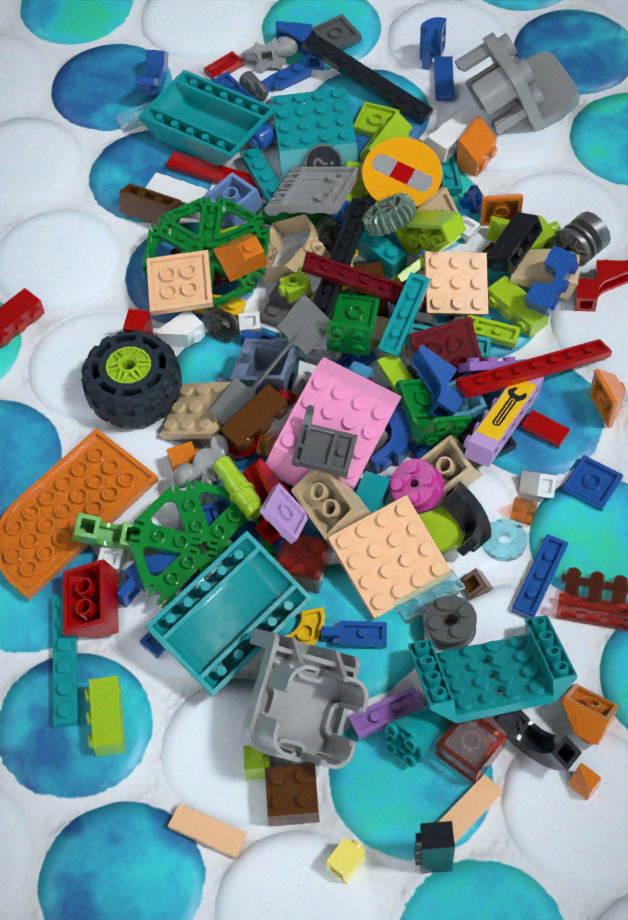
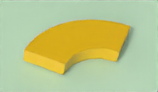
[286,607,325,646]

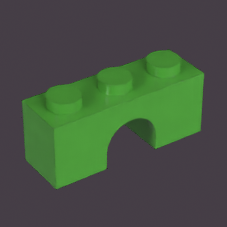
[71,513,140,552]

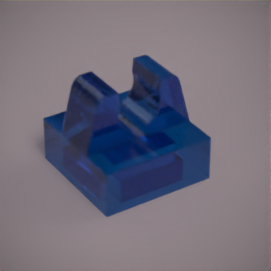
[459,185,483,214]

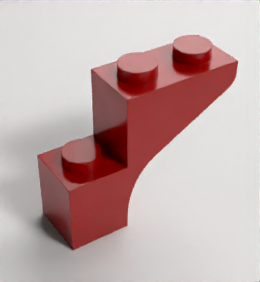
[574,259,628,312]
[243,458,290,544]

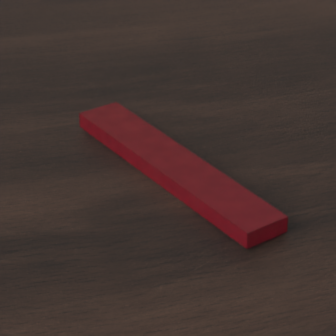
[301,251,424,312]

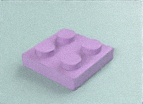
[259,483,309,544]

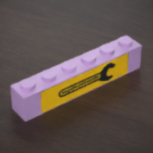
[463,377,544,468]

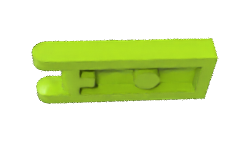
[466,314,521,349]

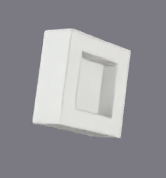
[460,215,481,242]
[238,312,261,335]
[98,546,125,573]

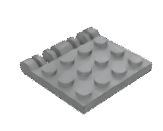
[265,167,361,216]

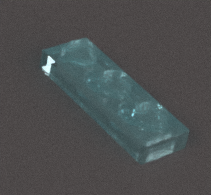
[393,569,465,624]

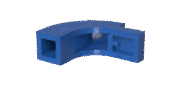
[136,49,169,95]
[370,404,411,474]
[117,554,198,608]

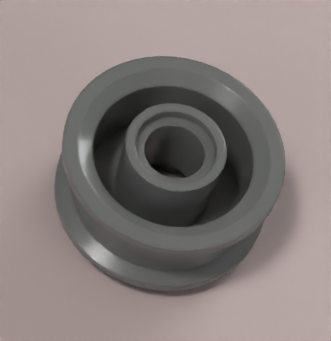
[424,595,477,651]

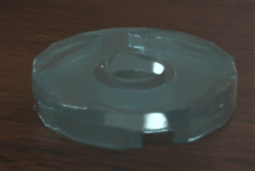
[482,518,528,562]

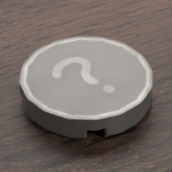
[304,144,343,167]

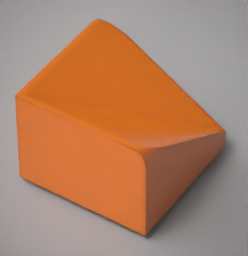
[568,763,601,801]

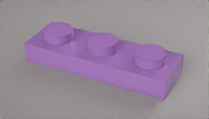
[458,357,523,373]
[348,686,424,740]

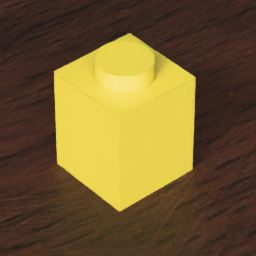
[326,837,366,884]

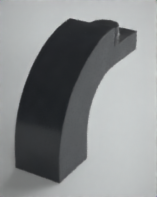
[440,481,491,556]
[494,710,582,771]

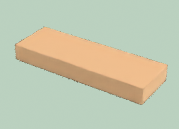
[438,774,503,843]
[168,803,248,859]

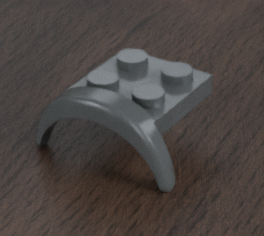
[291,405,358,478]

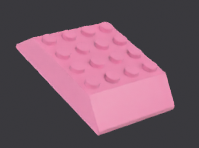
[266,357,402,490]

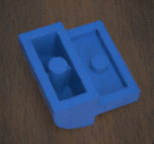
[419,17,447,70]

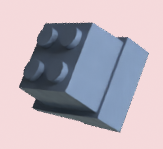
[230,337,300,395]

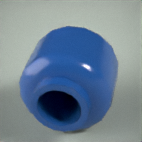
[248,123,276,151]

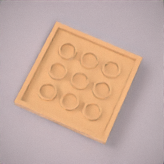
[327,495,453,620]

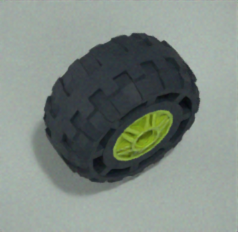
[81,330,182,429]

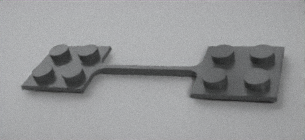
[208,294,332,425]

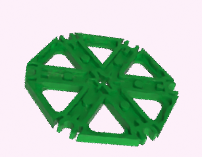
[142,196,270,311]
[129,480,277,609]

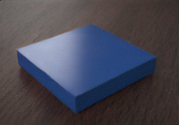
[562,455,624,511]

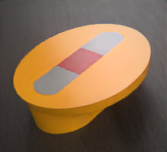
[362,137,442,209]

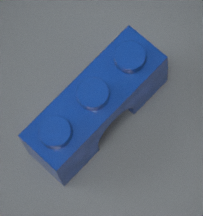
[525,245,579,317]

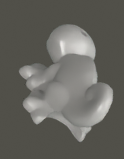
[241,36,298,73]
[173,434,229,488]

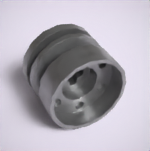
[555,211,611,266]

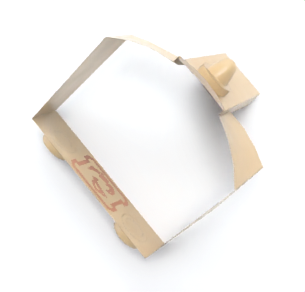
[262,214,331,283]

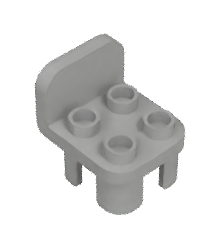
[454,32,580,135]
[244,628,369,769]

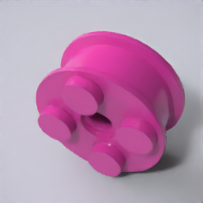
[390,459,444,512]

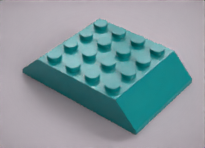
[138,70,276,166]
[270,88,359,180]
[145,531,313,697]

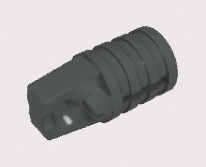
[239,71,269,102]

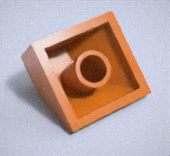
[480,193,523,226]
[213,233,267,282]
[589,369,626,428]
[562,683,620,746]

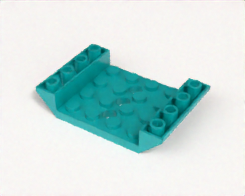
[408,615,577,723]

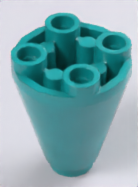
[385,705,447,767]

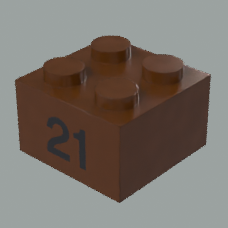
[265,764,320,827]

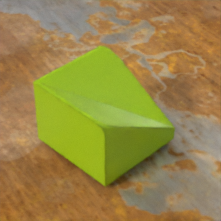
[487,216,510,242]

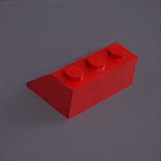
[63,559,119,638]

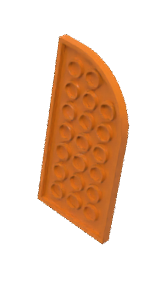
[0,428,159,601]

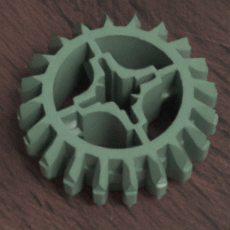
[362,193,417,237]

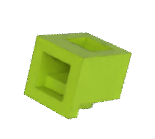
[278,267,312,304]
[243,745,271,780]

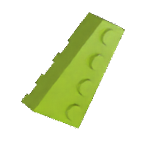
[394,210,467,256]

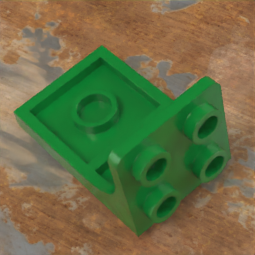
[326,292,380,356]
[395,379,472,445]

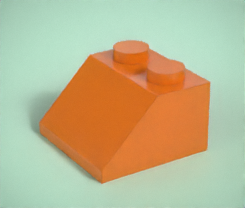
[457,116,498,177]

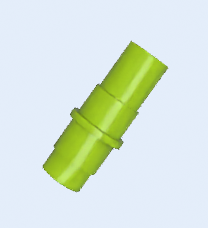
[213,456,263,521]

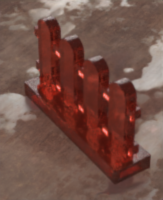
[555,567,628,631]

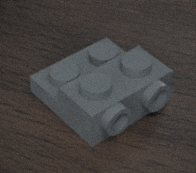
[260,281,313,327]

